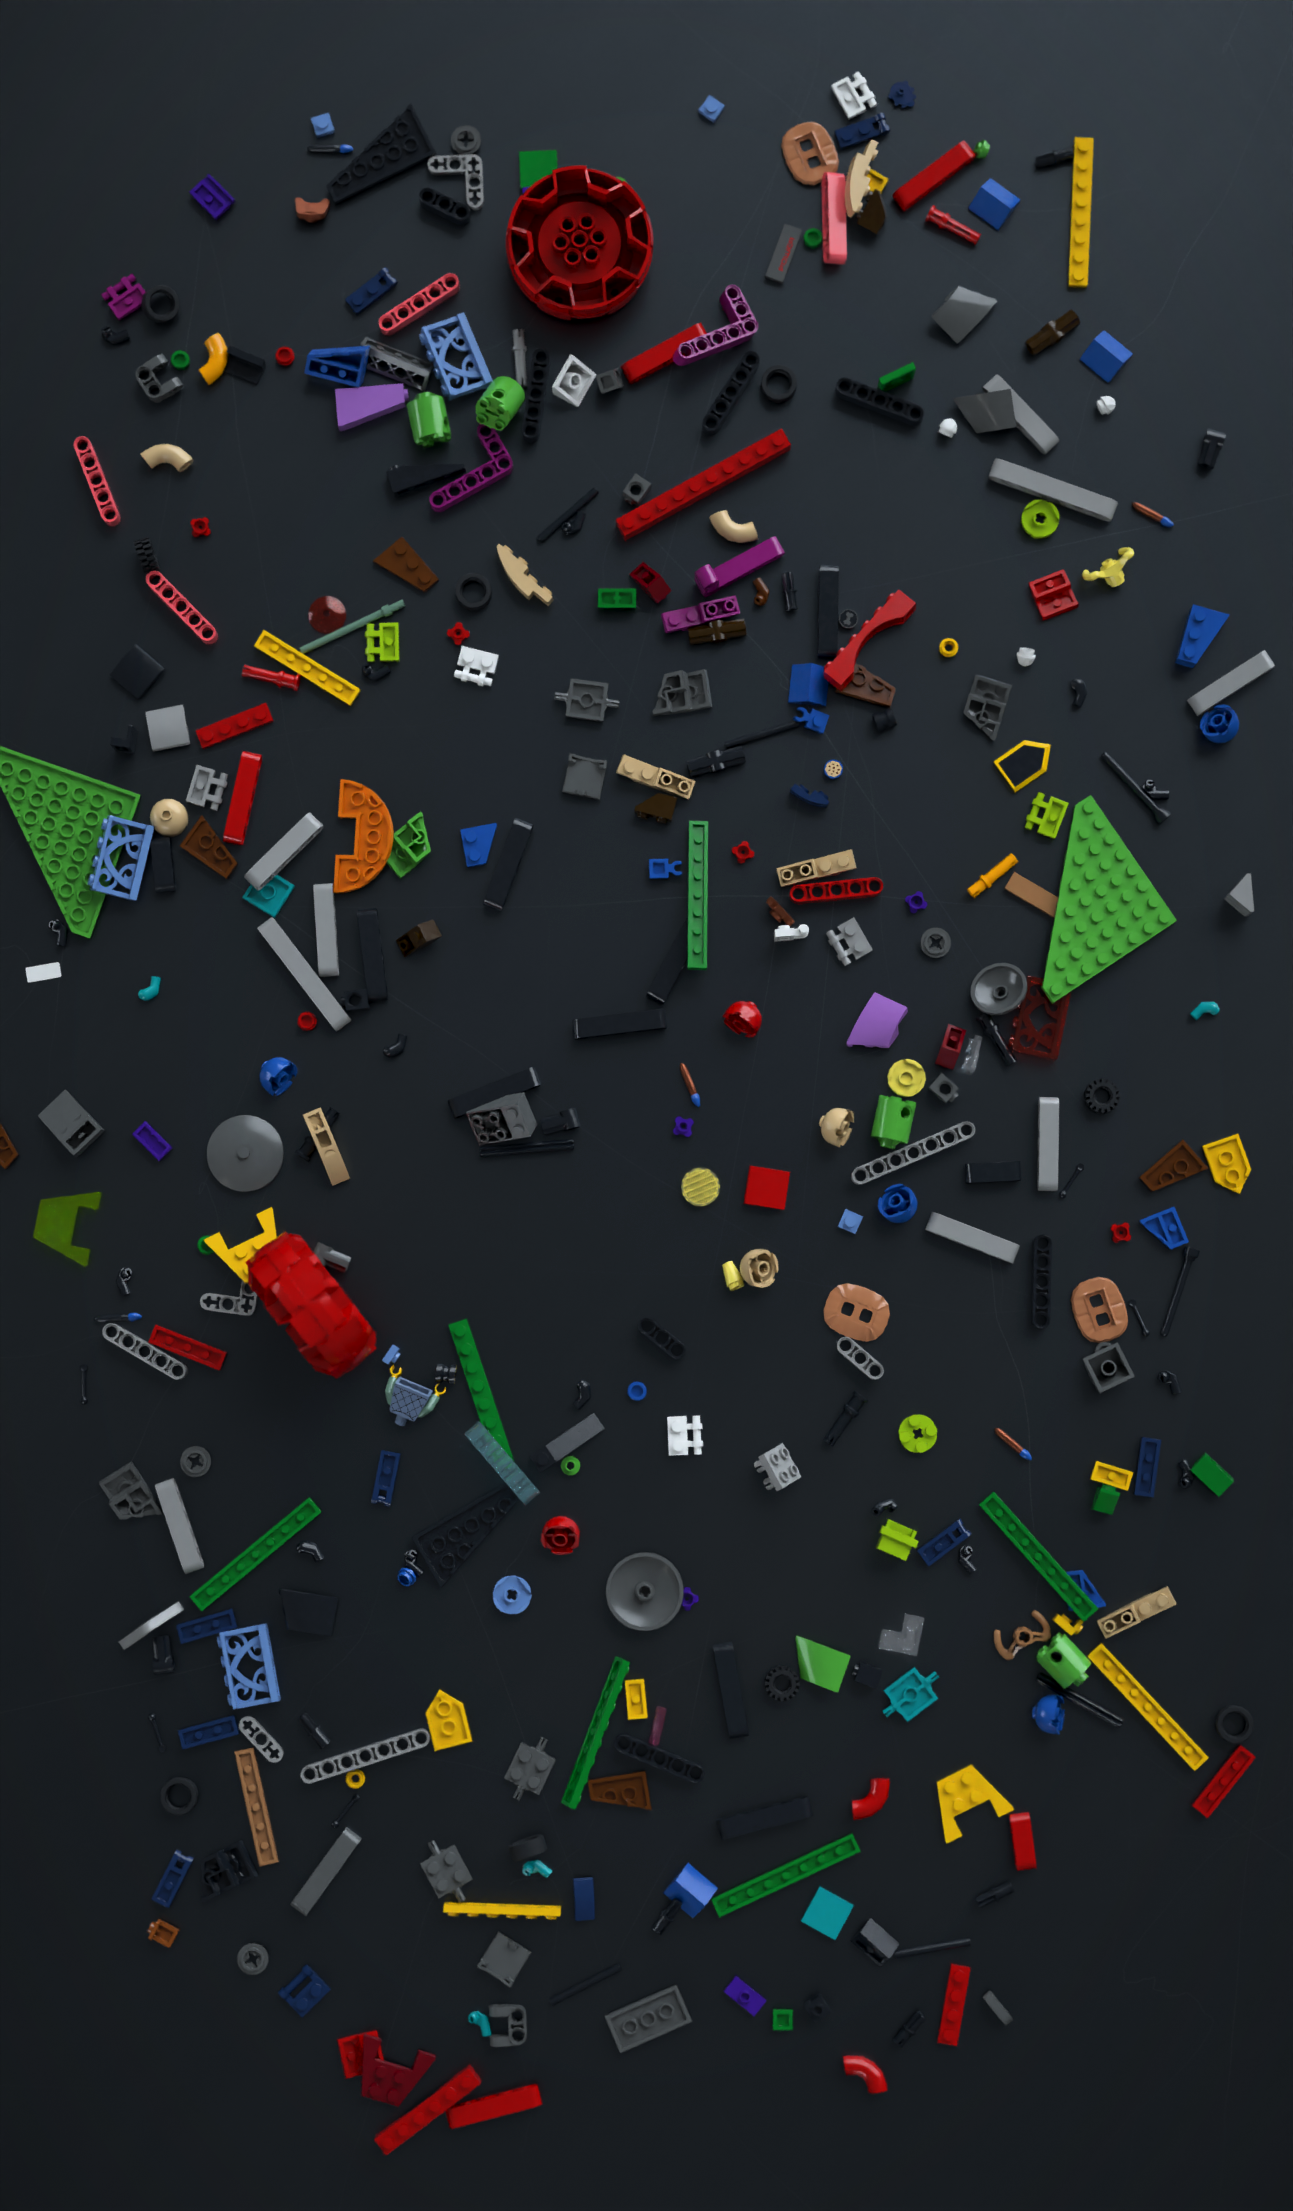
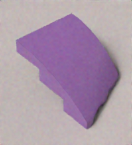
[847,992,908,1048]

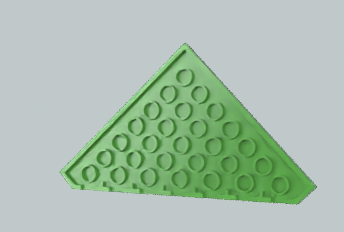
[0,746,141,939]
[1041,795,1177,1004]

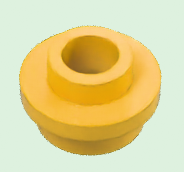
[939,638,958,657]
[346,1769,365,1789]

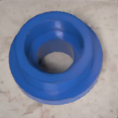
[397,1568,416,1586]

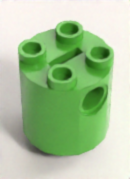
[475,376,525,431]
[406,392,452,448]
[871,1095,917,1149]
[1036,1632,1092,1689]

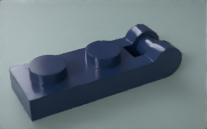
[835,113,891,150]
[345,267,398,315]
[371,1450,401,1507]
[917,1518,971,1566]
[151,1850,194,1908]

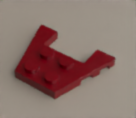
[361,2034,436,2107]

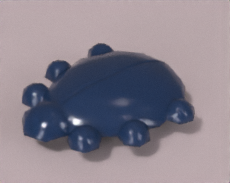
[888,80,917,108]

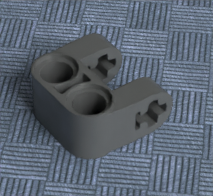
[135,354,183,403]
[489,2004,527,2047]

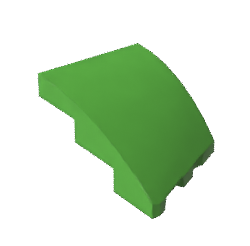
[387,811,431,879]
[795,1635,851,1693]

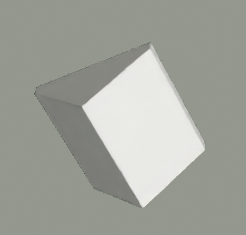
[552,354,596,407]

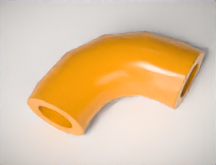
[198,333,228,385]

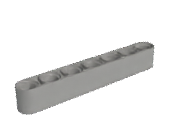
[988,459,1118,521]
[257,917,352,1032]
[851,1121,975,1185]
[301,1728,431,1783]

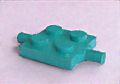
[882,1667,940,1722]

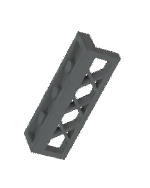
[360,337,435,391]

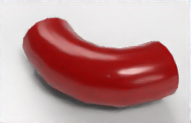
[852,1778,890,1820]
[843,2055,888,2093]

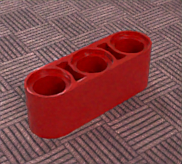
[1009,1812,1037,1871]

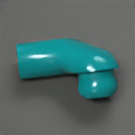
[138,976,161,1001]
[1190,1002,1220,1020]
[522,1860,552,1878]
[468,2011,492,2037]

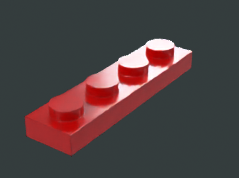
[196,703,274,749]
[148,1324,227,1371]
[1192,1744,1256,1818]
[937,1963,971,2046]

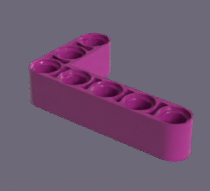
[673,285,758,366]
[429,424,513,512]
[695,536,785,598]

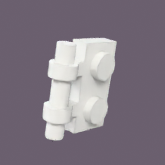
[831,72,877,120]
[454,646,499,686]
[774,924,809,942]
[667,1415,703,1456]

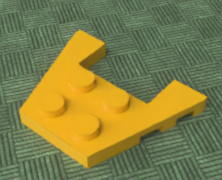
[204,1207,277,1284]
[937,1765,1014,1843]

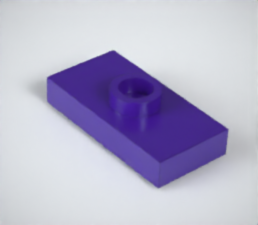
[132,1121,173,1162]
[724,1976,766,2016]

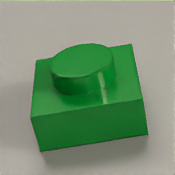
[773,2009,793,2030]

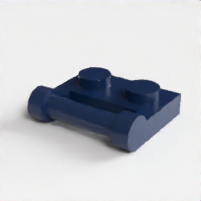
[278,1964,330,2017]

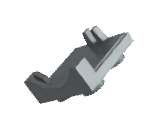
[562,753,607,800]
[477,1931,531,1988]

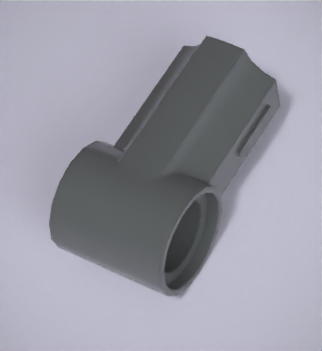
[313,1242,352,1273]

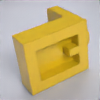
[1052,1614,1083,1636]

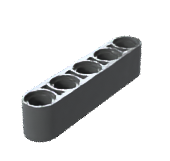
[290,1827,362,1916]

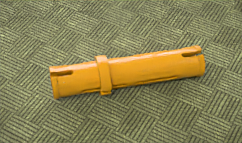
[967,853,1018,899]

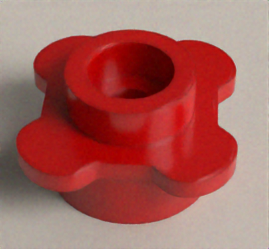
[190,517,211,538]
[447,622,470,645]
[732,841,754,864]
[1111,1222,1131,1243]

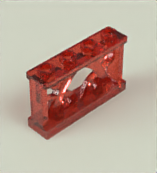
[1008,975,1071,1061]

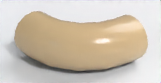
[140,444,193,472]
[709,510,758,543]

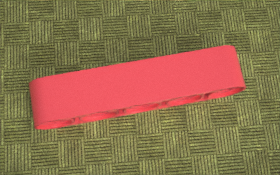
[822,172,847,265]
[379,273,460,336]
[74,436,121,526]
[146,571,218,645]

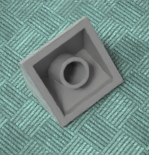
[1224,873,1254,917]

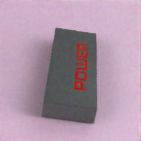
[765,224,802,284]

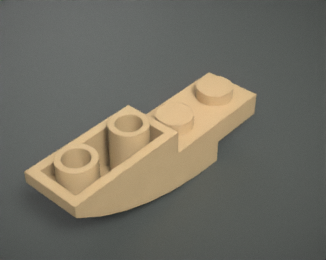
[845,139,878,217]
[496,544,553,606]
[616,755,695,799]
[776,849,857,887]
[303,1107,350,1186]
[1097,1586,1176,1638]

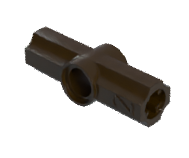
[1025,309,1081,356]
[688,619,747,645]

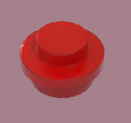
[275,347,295,366]
[297,1012,317,1031]

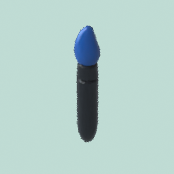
[307,144,354,153]
[94,1313,142,1322]

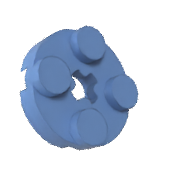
[493,1575,532,1614]

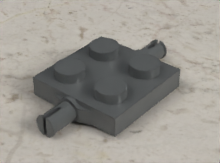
[554,679,620,722]
[504,1737,557,1801]
[420,1840,473,1903]

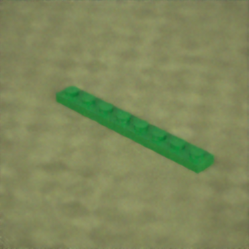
[687,821,708,970]
[449,1319,515,1471]
[979,1492,1099,1622]
[189,1497,322,1612]
[561,1656,630,1809]
[711,1833,861,1917]

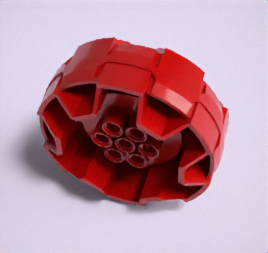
[506,165,654,320]
[245,1231,377,1380]

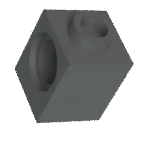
[595,368,624,394]
[623,473,651,506]
[928,1073,959,1103]

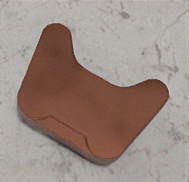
[295,197,330,223]
[766,896,795,926]

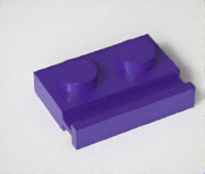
[189,173,236,220]

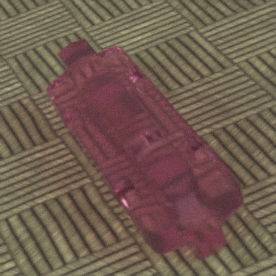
[649,1706,667,1745]

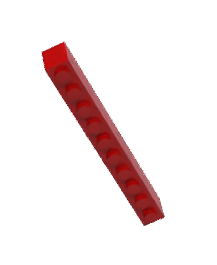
[616,428,791,541]

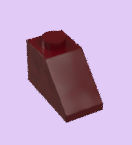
[629,562,672,603]
[935,1024,966,1070]

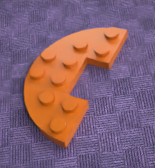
[333,779,394,894]

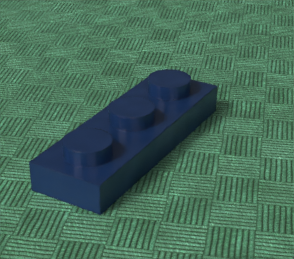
[1134,1437,1161,1497]
[176,1609,238,1644]
[178,1715,240,1750]

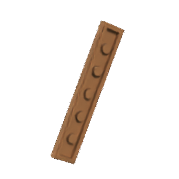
[234,1747,279,1867]

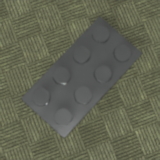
[605,1984,692,2053]

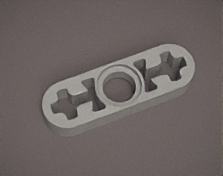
[239,1716,284,1763]

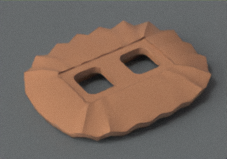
[781,122,839,185]
[1070,1277,1128,1343]
[823,1283,890,1342]

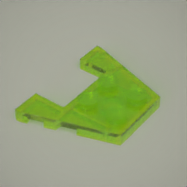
[33,1192,102,1266]

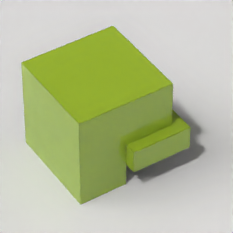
[876,1519,919,1561]

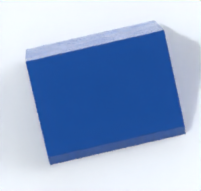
[968,178,1021,230]
[1080,330,1133,383]
[788,663,828,707]
[663,1863,718,1918]

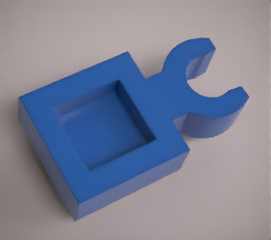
[793,707,829,734]
[649,859,682,879]

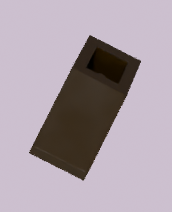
[856,189,888,234]
[634,793,677,824]
[396,919,442,957]

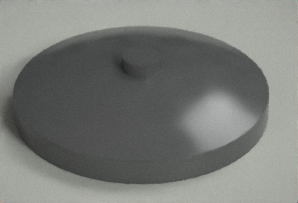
[207,1115,284,1192]
[606,1552,684,1631]

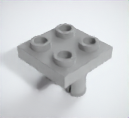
[754,1443,801,1491]

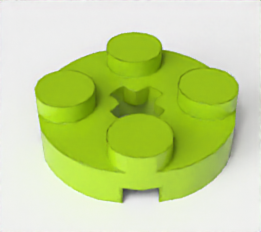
[1021,499,1060,539]
[898,1414,937,1453]

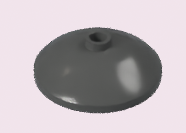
[970,963,1028,1015]

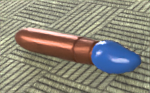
[1132,502,1174,527]
[680,1063,700,1107]
[994,1428,1032,1461]

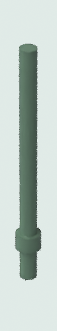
[300,599,405,654]

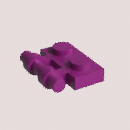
[101,274,145,321]

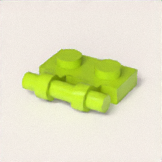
[365,623,399,663]
[1024,792,1069,839]

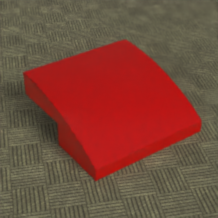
[1029,569,1078,621]
[743,1166,790,1210]
[337,2030,384,2079]

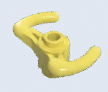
[1082,547,1134,587]

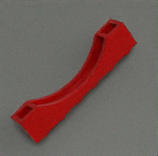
[823,589,916,692]
[374,2064,482,2155]

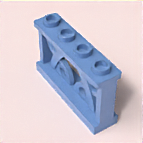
[419,312,493,401]
[87,815,154,901]
[217,1623,281,1710]

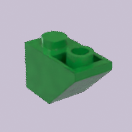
[1091,1484,1120,1515]

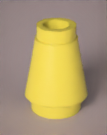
[722,1261,744,1291]

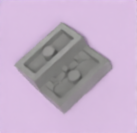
[146,705,190,752]

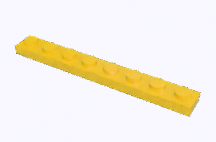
[1068,137,1094,288]
[1087,1643,1209,1771]

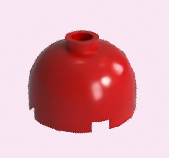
[723,1001,762,1037]
[541,1516,580,1555]

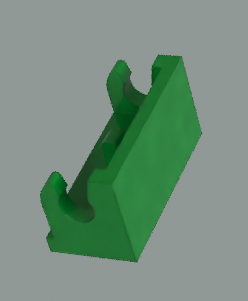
[598,588,636,608]
[1190,1452,1234,1497]

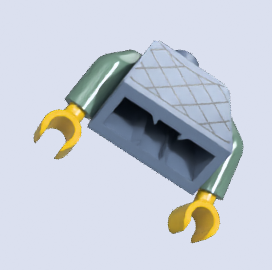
[385,1365,446,1426]

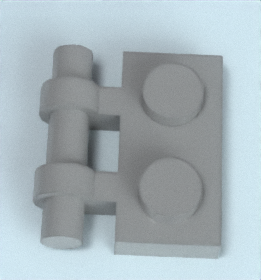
[186,765,228,811]
[826,917,873,966]

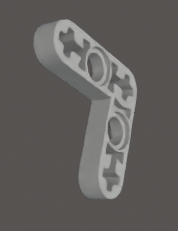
[428,154,484,211]
[200,1281,258,1316]
[119,1602,184,1650]

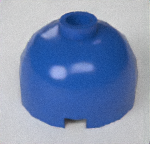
[1200,704,1240,744]
[259,1057,297,1096]
[878,1184,918,1223]
[1032,1695,1065,1735]

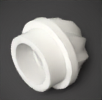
[1096,396,1116,415]
[938,419,957,438]
[1016,648,1036,666]

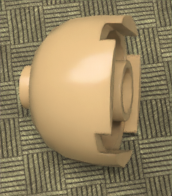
[150,799,188,837]
[819,1108,854,1147]
[740,1249,779,1288]

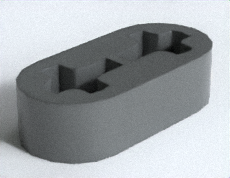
[983,1991,1014,2025]

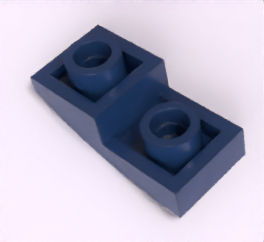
[790,783,829,808]
[573,1877,595,1921]

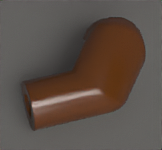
[753,577,769,606]

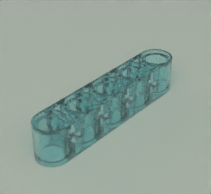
[464,1421,540,1505]

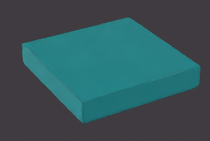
[242,875,295,918]
[801,1886,854,1940]

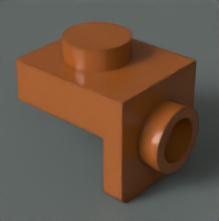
[147,1919,180,1948]

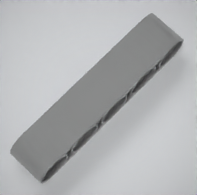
[982,374,1059,454]
[1187,650,1275,716]
[244,812,324,891]
[313,883,339,977]
[1037,1097,1059,1191]
[925,1212,1020,1264]
[102,1323,188,1380]
[155,1478,204,1574]

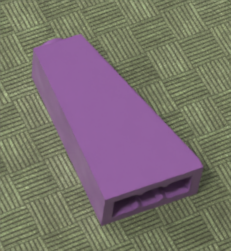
[335,383,409,431]

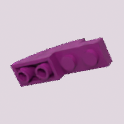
[661,595,740,633]

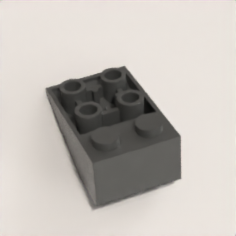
[38,1089,105,1157]
[466,1092,537,1145]

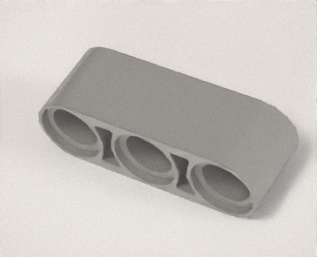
[836,1337,884,1380]

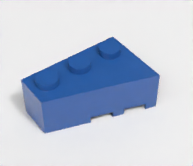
[304,346,370,387]
[1175,604,1229,668]

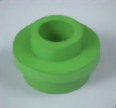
[974,140,990,159]
[561,1456,580,1475]

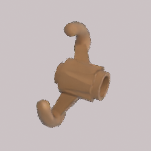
[994,1610,1051,1660]

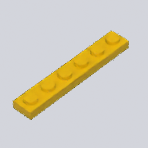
[254,630,361,706]
[443,1902,561,1919]

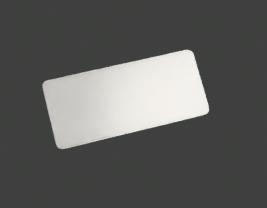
[26,962,61,982]

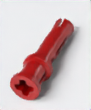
[925,205,981,245]
[242,664,301,691]

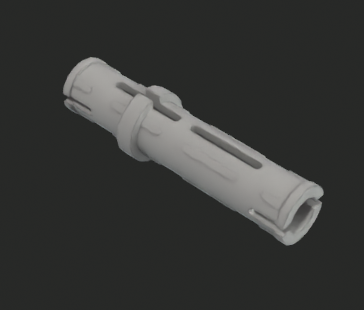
[512,329,528,388]

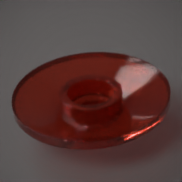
[308,596,346,634]

